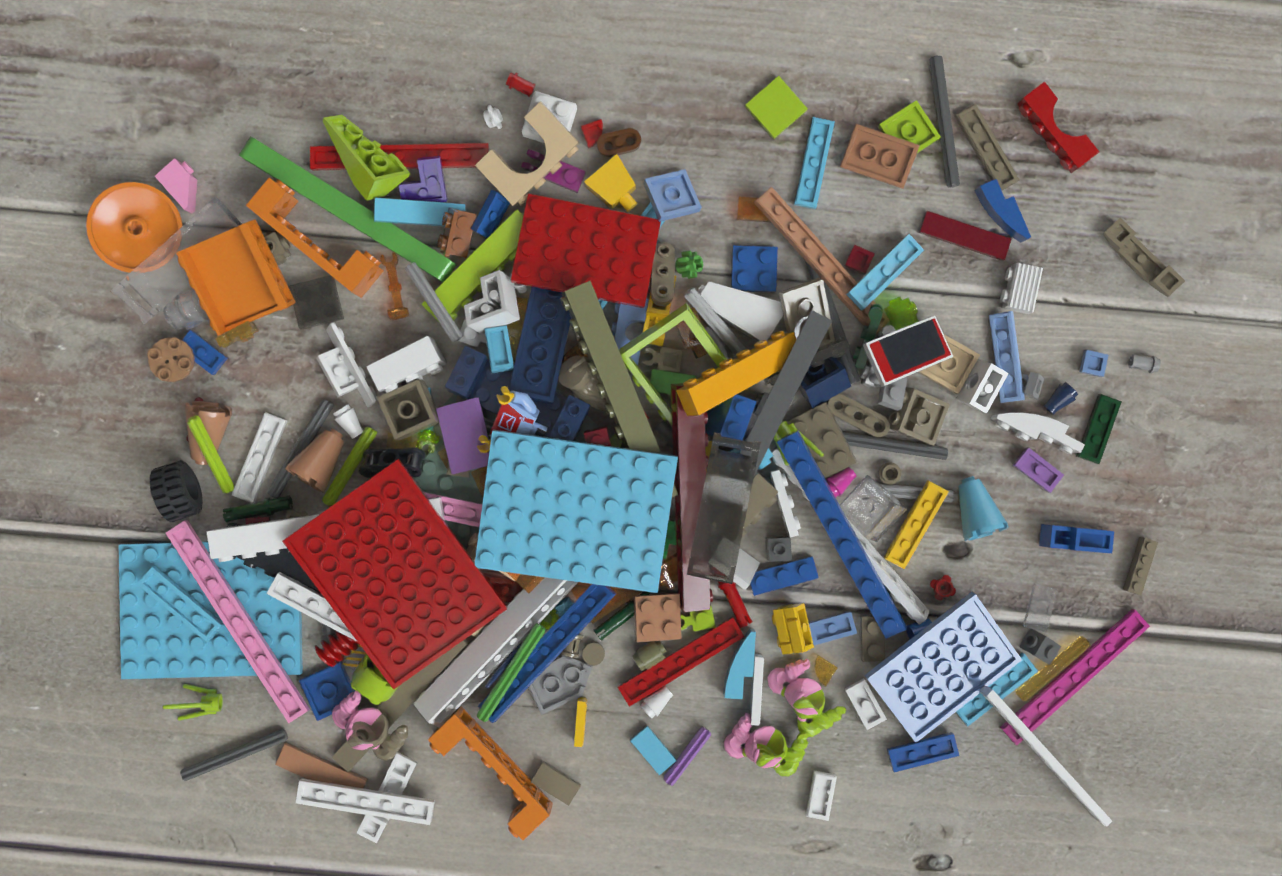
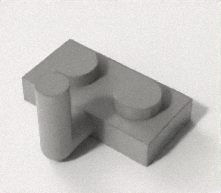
[869,372,908,411]

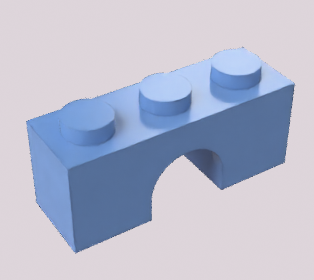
[611,299,648,366]

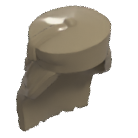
[558,356,608,412]

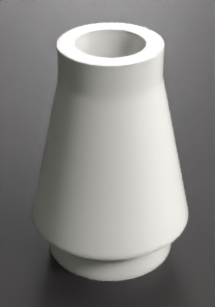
[333,404,363,439]
[640,686,673,719]

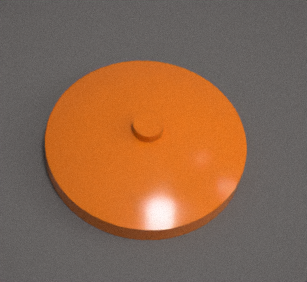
[86,182,183,273]

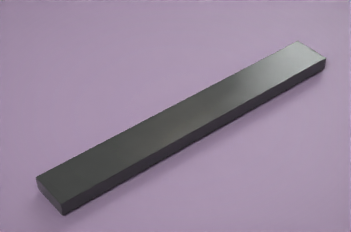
[729,310,832,485]

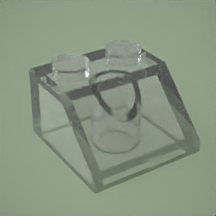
[840,475,907,542]

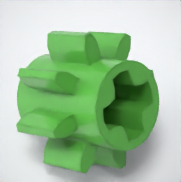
[675,250,703,279]

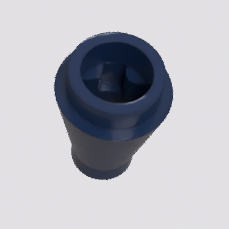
[1044,382,1078,415]

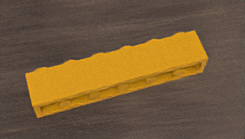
[676,331,796,416]

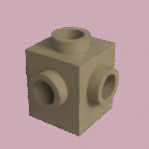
[263,232,291,265]

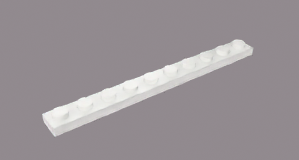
[772,447,929,625]

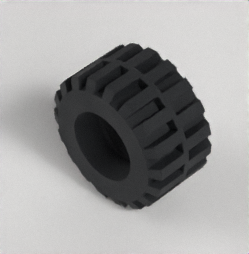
[150,460,203,522]

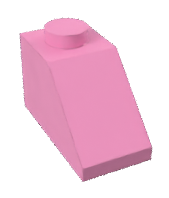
[155,158,197,214]

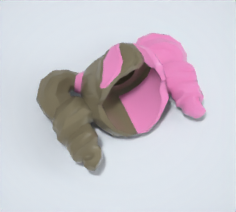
[332,691,408,761]

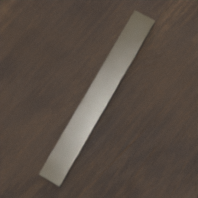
[332,639,468,772]

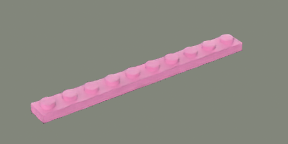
[166,520,310,724]

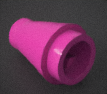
[826,467,857,498]

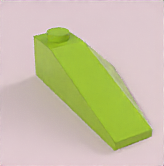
[322,114,410,201]

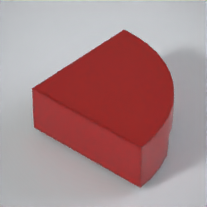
[581,119,603,149]

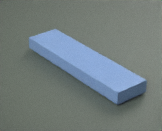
[989,311,1025,403]

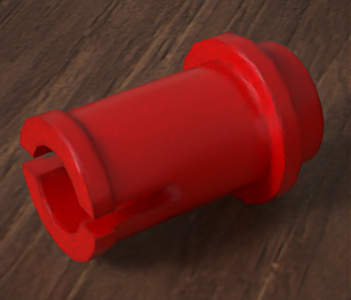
[506,72,536,97]

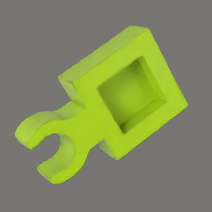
[681,604,715,631]

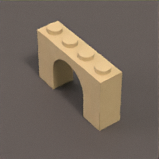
[475,101,580,206]

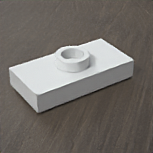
[805,770,837,821]

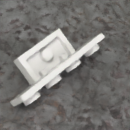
[316,322,376,408]

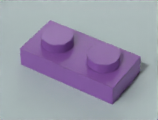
[1013,447,1064,493]

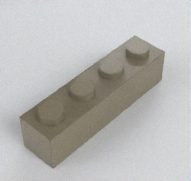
[1123,537,1158,595]

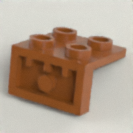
[437,208,476,258]

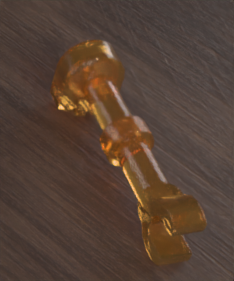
[380,252,410,320]

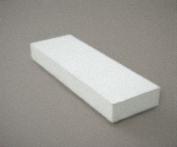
[750,654,764,726]

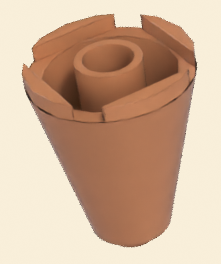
[185,401,232,465]
[285,429,344,493]

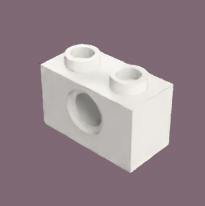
[956,360,1009,413]

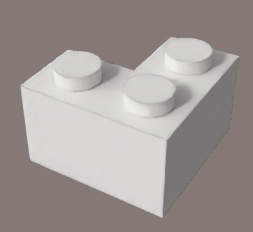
[464,270,520,334]

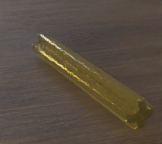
[1016,636,1090,701]

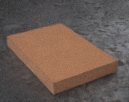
[840,124,920,189]

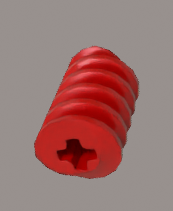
[315,630,360,667]

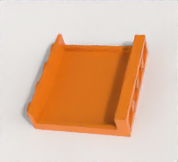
[176,219,296,336]

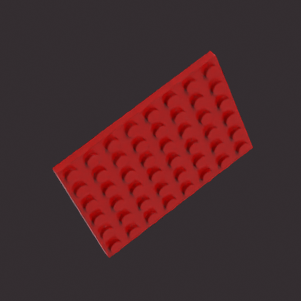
[282,459,507,690]

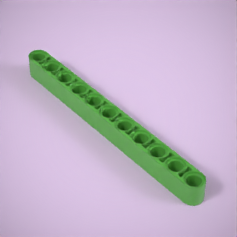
[239,136,456,282]

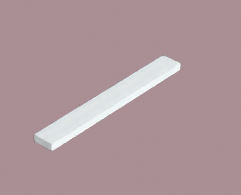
[980,685,1112,826]

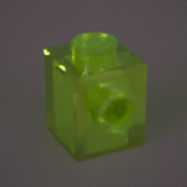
[884,296,919,331]

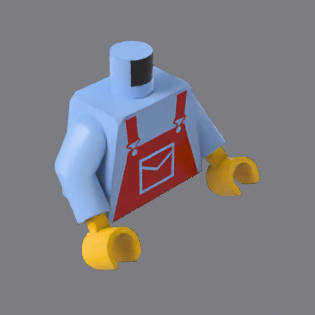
[477,386,548,453]

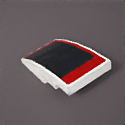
[863,316,953,387]

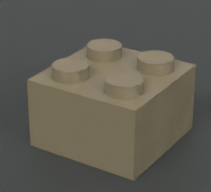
[377,379,439,440]

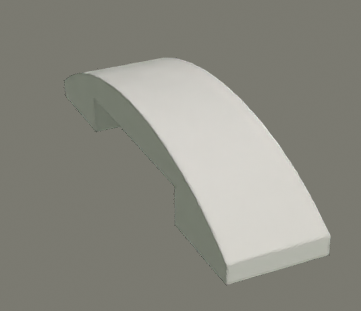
[357,752,417,843]

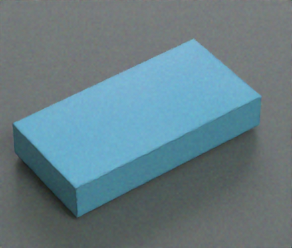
[485,325,514,373]
[630,725,676,775]

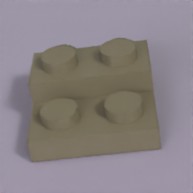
[889,387,950,446]

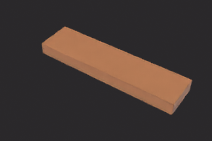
[275,743,368,789]

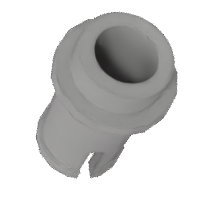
[1128,354,1161,373]

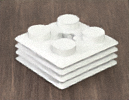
[522,91,577,143]

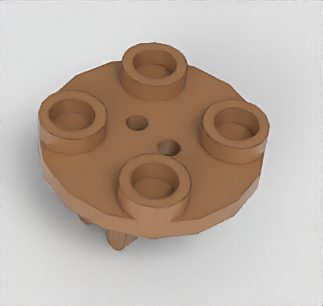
[147,337,195,382]

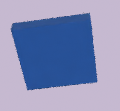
[299,661,355,721]

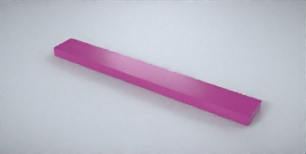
[1000,609,1150,746]

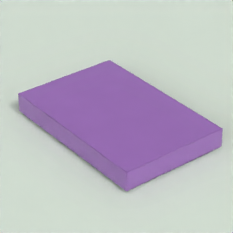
[436,398,489,474]

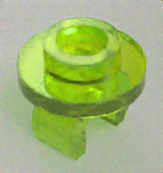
[416,430,439,453]

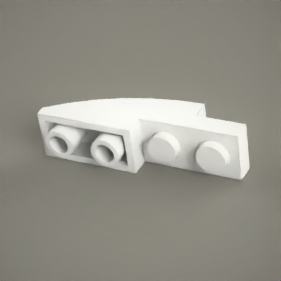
[991,413,1085,455]

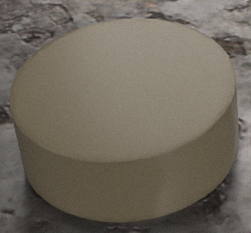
[582,642,605,666]

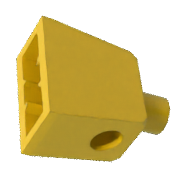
[584,154,638,212]

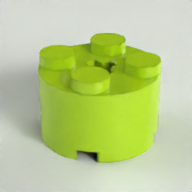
[350,654,399,705]

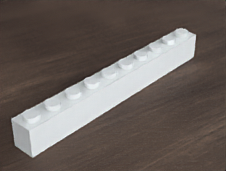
[207,497,445,562]
[414,576,578,727]

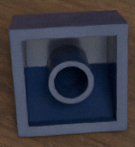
[799,346,852,409]

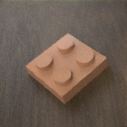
[634,593,681,642]

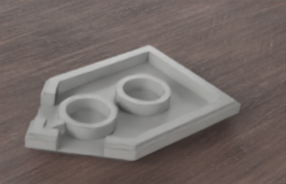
[529,655,593,715]

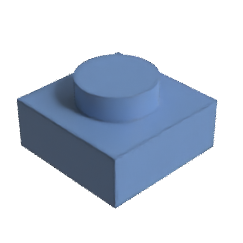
[1079,350,1109,377]

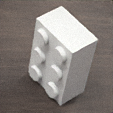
[366,336,447,393]

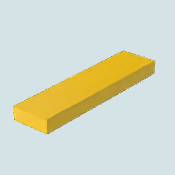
[884,480,949,569]

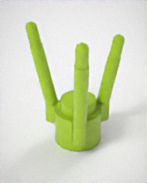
[773,421,824,466]
[162,684,223,721]

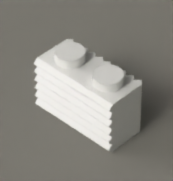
[1000,263,1043,314]

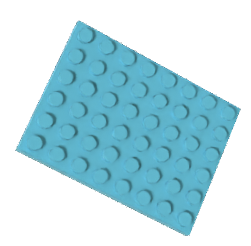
[475,430,678,593]
[119,542,303,679]

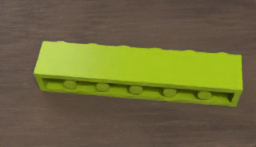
[421,210,523,323]

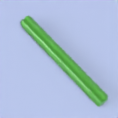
[477,623,545,722]

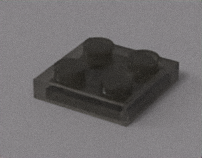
[289,275,344,330]

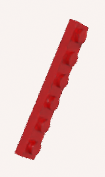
[618,616,745,707]

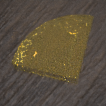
[814,655,838,687]

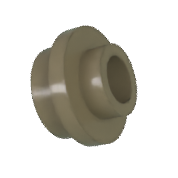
[878,462,901,485]

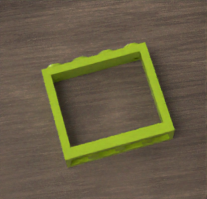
[619,303,727,425]

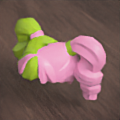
[768,659,846,737]
[724,713,808,777]

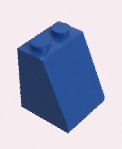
[705,394,757,446]

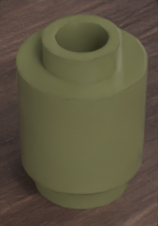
[632,641,667,671]

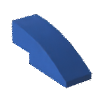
[974,179,1031,243]
[1039,524,1114,554]

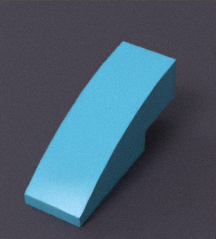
[723,629,756,699]

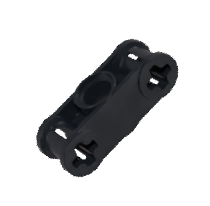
[359,447,426,478]

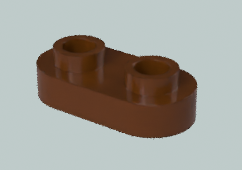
[597,128,641,157]

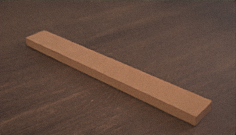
[754,186,890,334]

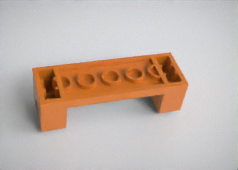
[246,178,384,298]
[428,706,553,841]

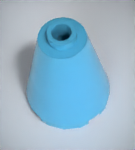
[958,476,1009,541]

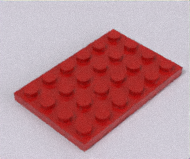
[511,193,661,308]

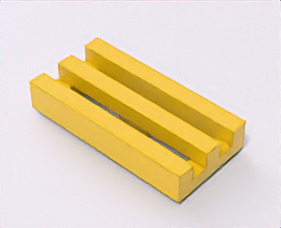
[574,697,587,747]

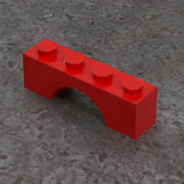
[1017,81,1099,173]

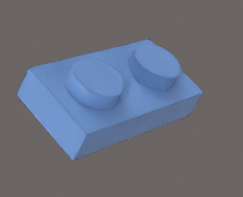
[809,611,857,645]

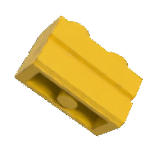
[772,603,814,654]

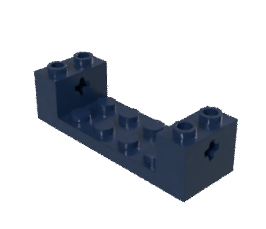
[445,346,590,441]

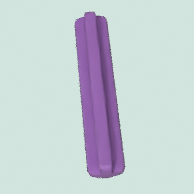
[664,727,711,786]

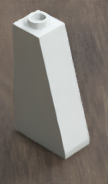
[698,282,783,342]

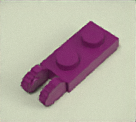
[521,149,586,193]

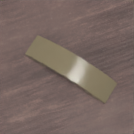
[1103,217,1185,297]

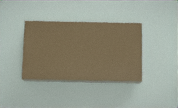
[531,761,581,806]

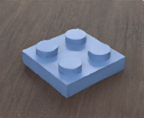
[643,169,702,222]

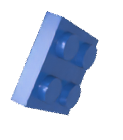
[731,245,778,292]

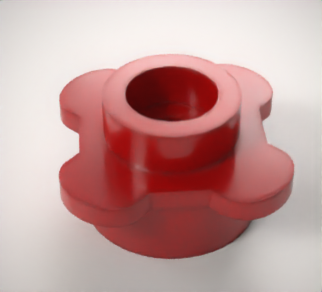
[930,575,956,601]

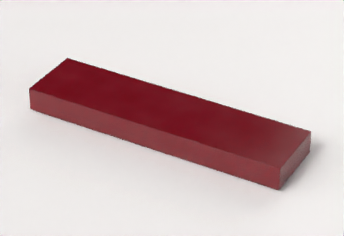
[919,211,1012,261]

